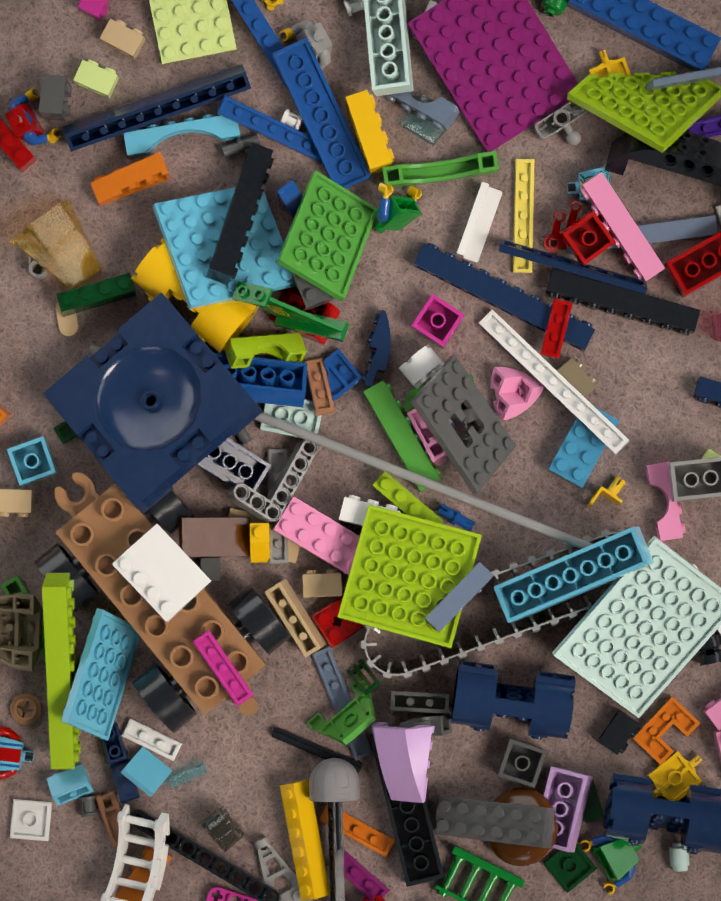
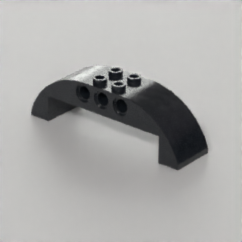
[605,131,721,186]

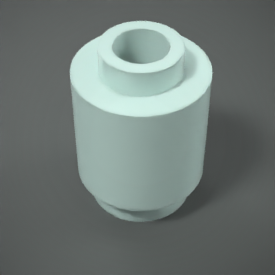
[669,842,690,872]

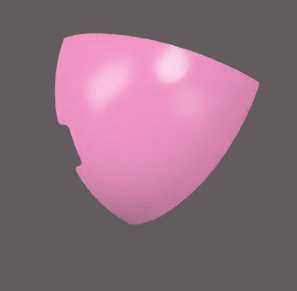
[491,367,545,420]

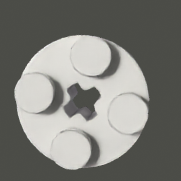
[399,344,443,389]

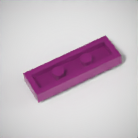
[344,851,390,900]

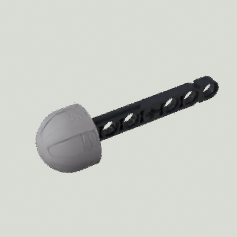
[309,758,360,901]

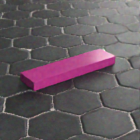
[193,630,254,707]

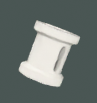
[343,0,365,17]
[281,109,303,131]

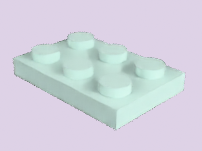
[260,399,322,438]

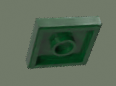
[543,844,598,893]

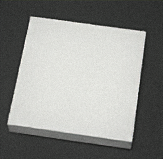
[10,799,52,841]

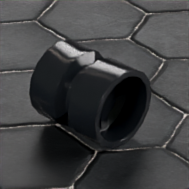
[698,634,721,666]

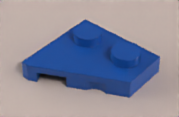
[324,348,362,402]

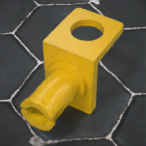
[586,476,626,508]

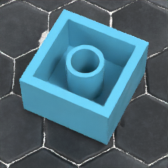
[7,436,59,487]

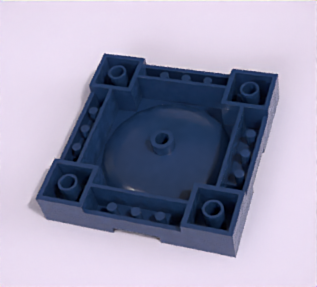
[43,292,263,513]

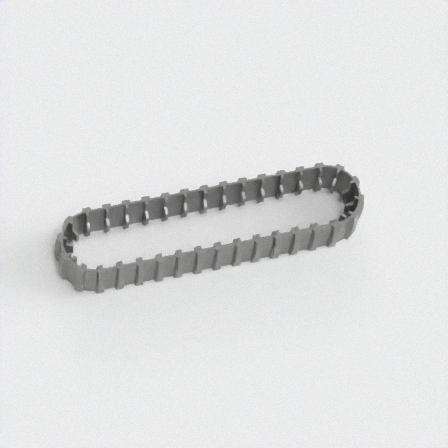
[359,528,627,680]

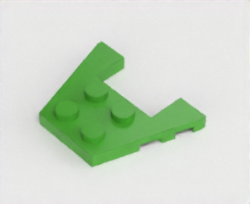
[306,677,376,745]

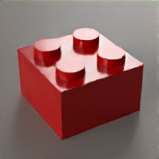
[559,211,616,265]

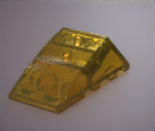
[11,199,102,289]

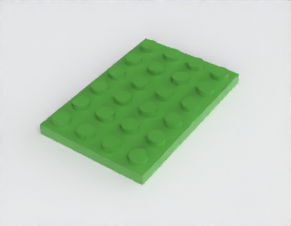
[276,170,378,301]

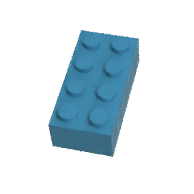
[547,407,619,489]

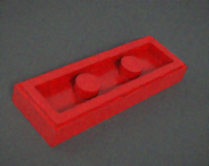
[540,298,573,359]

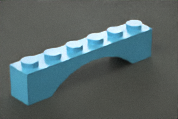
[123,114,241,158]

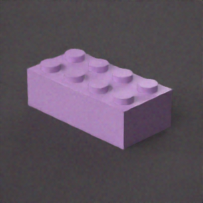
[544,766,593,852]

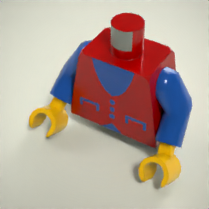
[5,87,61,146]

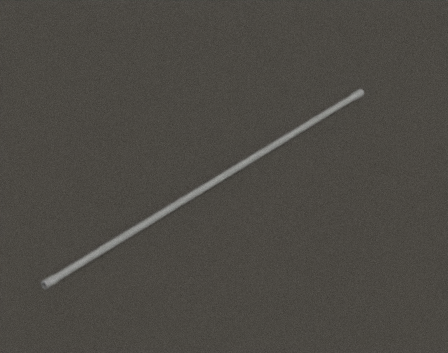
[88,344,593,549]

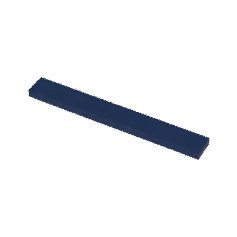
[499,239,647,294]

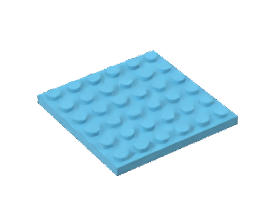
[153,187,297,309]

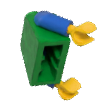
[375,183,422,233]
[580,834,642,895]

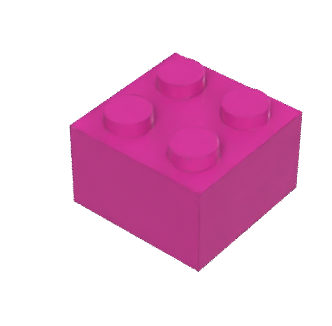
[411,294,465,349]

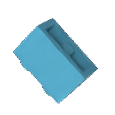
[47,764,94,806]

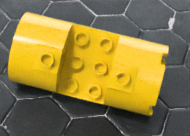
[131,238,259,353]

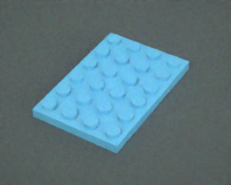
[61,608,140,741]

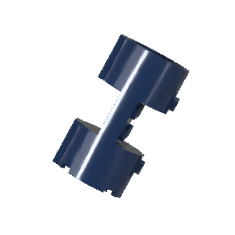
[451,660,576,739]
[604,773,721,854]

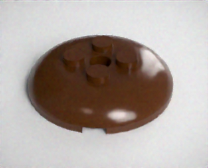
[487,788,558,866]

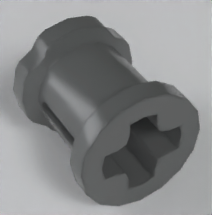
[78,795,98,817]

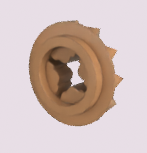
[10,694,41,725]

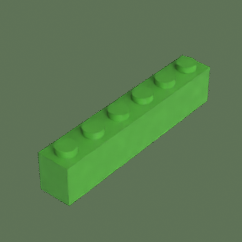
[363,380,442,492]

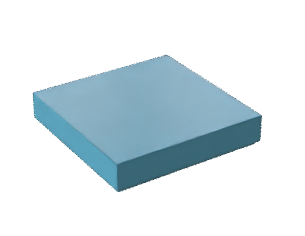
[121,747,173,797]

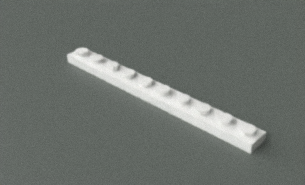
[479,310,629,454]

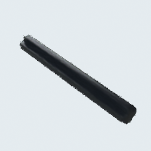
[272,727,362,773]

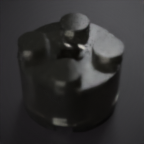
[201,806,245,852]

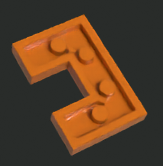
[632,696,700,765]

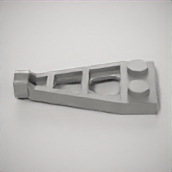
[253,836,312,901]

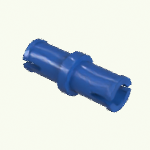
[436,503,476,532]

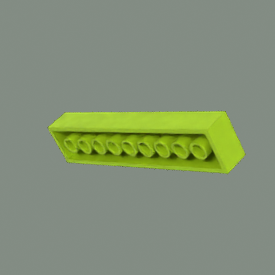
[42,573,81,769]

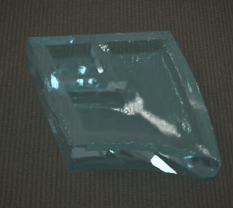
[402,95,457,146]

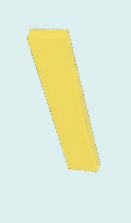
[513,159,535,273]

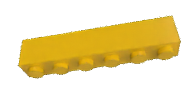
[280,780,330,901]

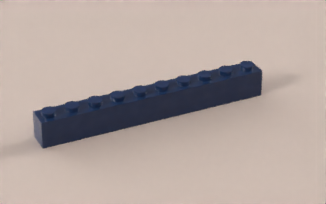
[63,64,251,152]
[413,243,595,352]

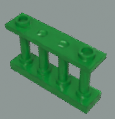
[434,845,525,901]

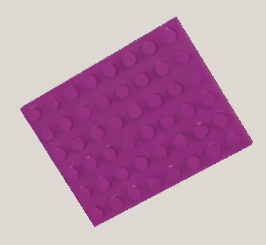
[407,0,578,152]

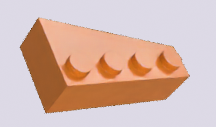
[90,152,171,206]

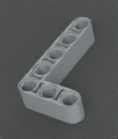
[227,440,318,523]

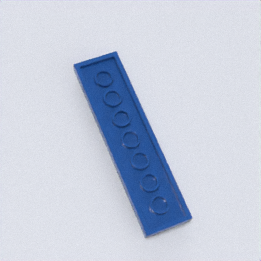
[271,38,371,189]

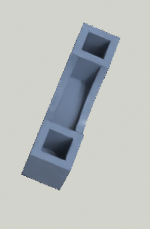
[384,91,460,131]

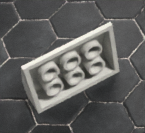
[112,524,211,622]

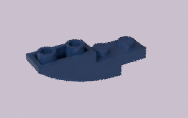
[362,310,390,388]
[102,722,140,804]

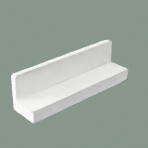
[456,182,502,263]

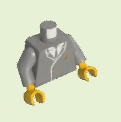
[279,20,333,70]

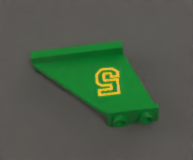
[232,281,349,342]

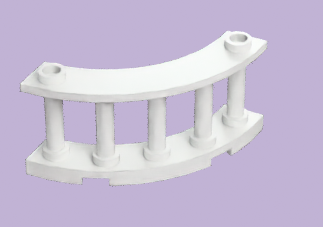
[100,804,170,901]

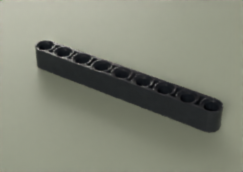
[130,809,281,901]

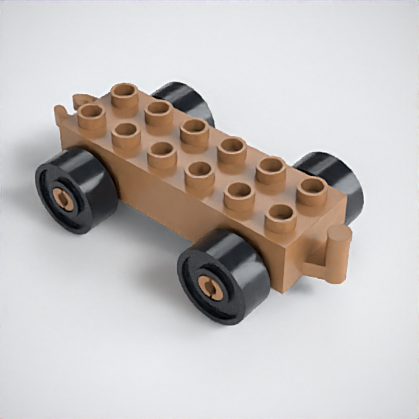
[34,472,292,733]

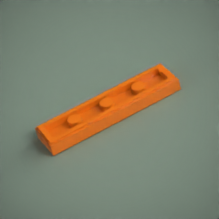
[318,803,395,857]

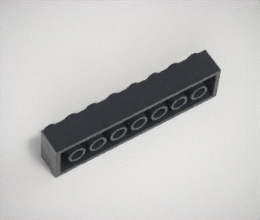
[369,726,445,887]

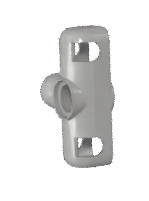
[535,101,588,146]

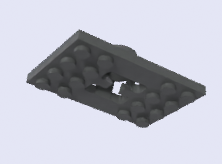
[411,355,516,494]

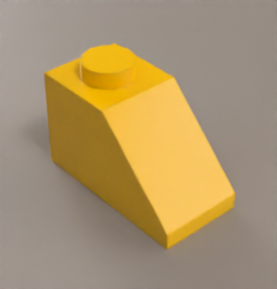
[250,523,270,563]

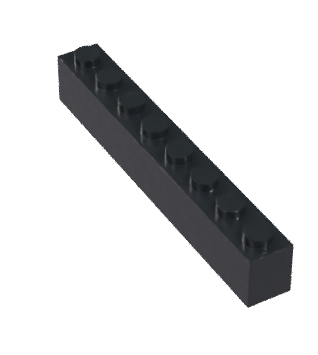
[206,142,274,285]
[546,268,701,336]

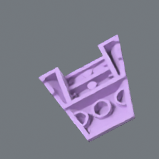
[370,722,435,803]

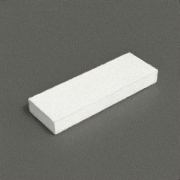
[122,718,182,761]

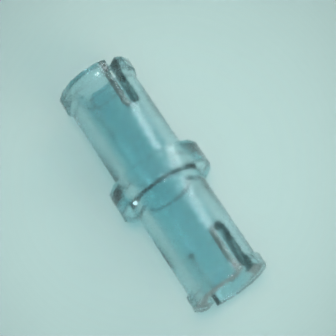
[167,762,208,789]

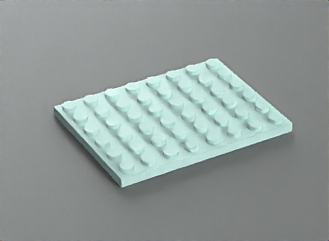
[552,536,721,718]

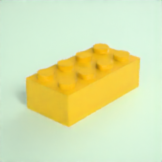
[345,90,394,175]

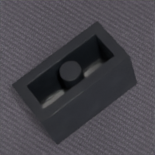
[597,710,640,755]

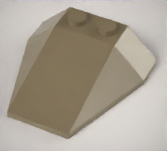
[0,593,43,671]

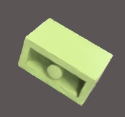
[73,60,119,99]

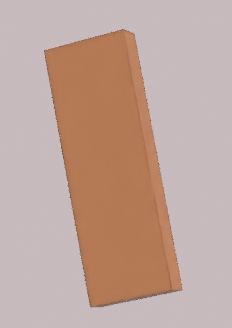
[304,357,335,416]

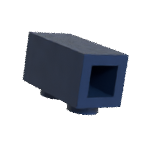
[693,377,721,408]

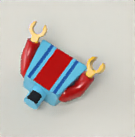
[0,726,34,780]

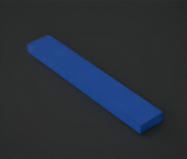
[217,95,321,162]

